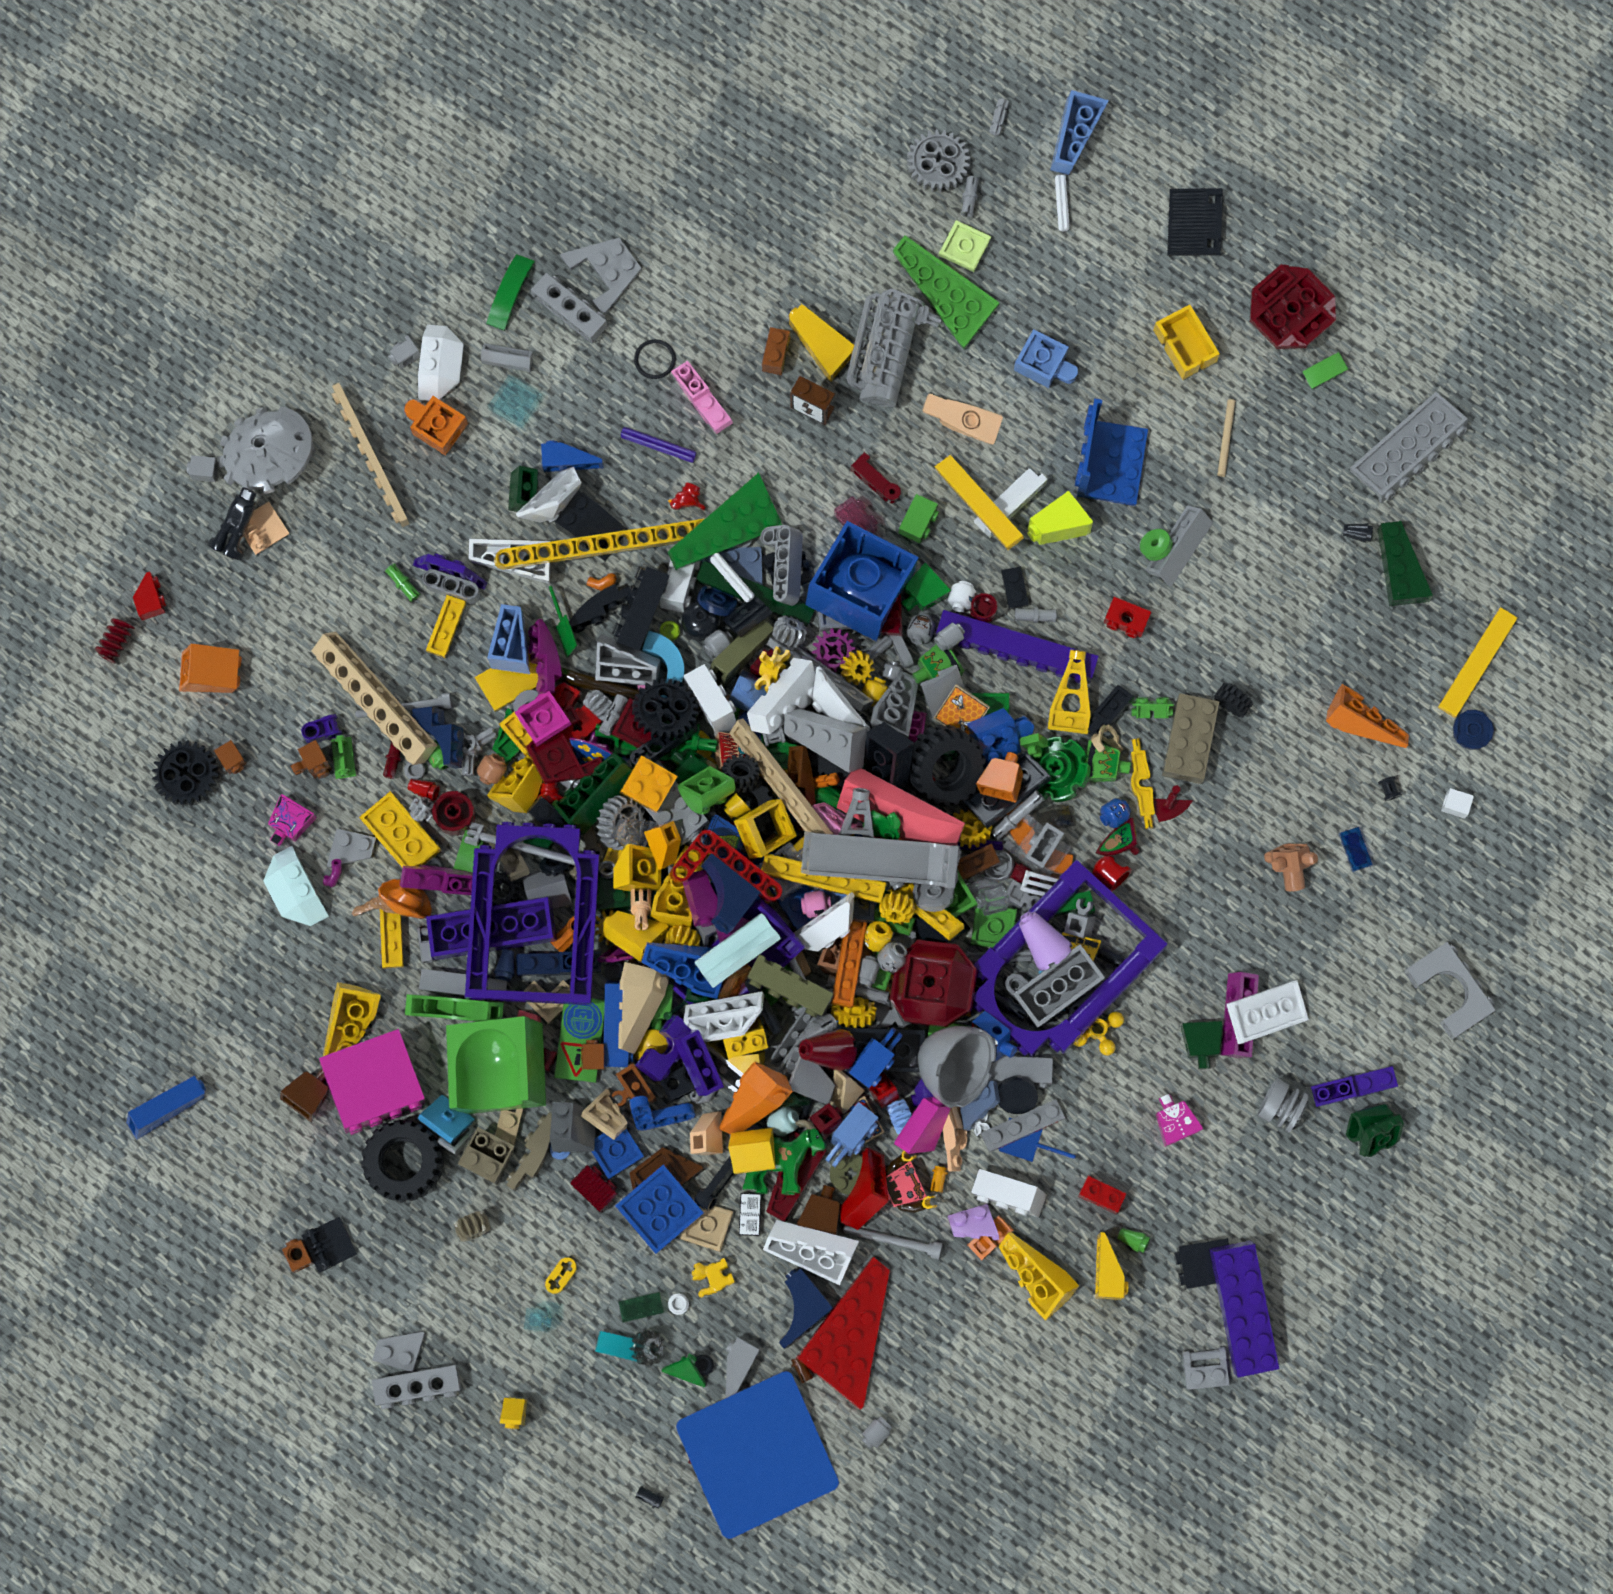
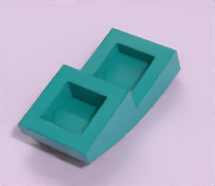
[595,1331,644,1362]

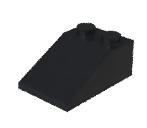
[555,490,628,561]

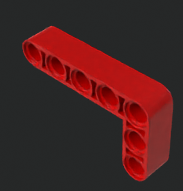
[670,830,782,902]

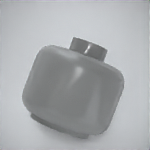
[882,661,903,681]

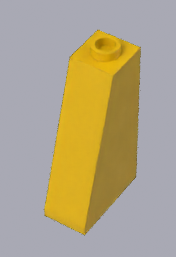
[789,304,854,382]

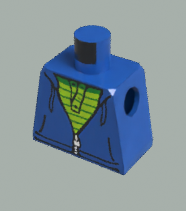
[702,815,748,858]

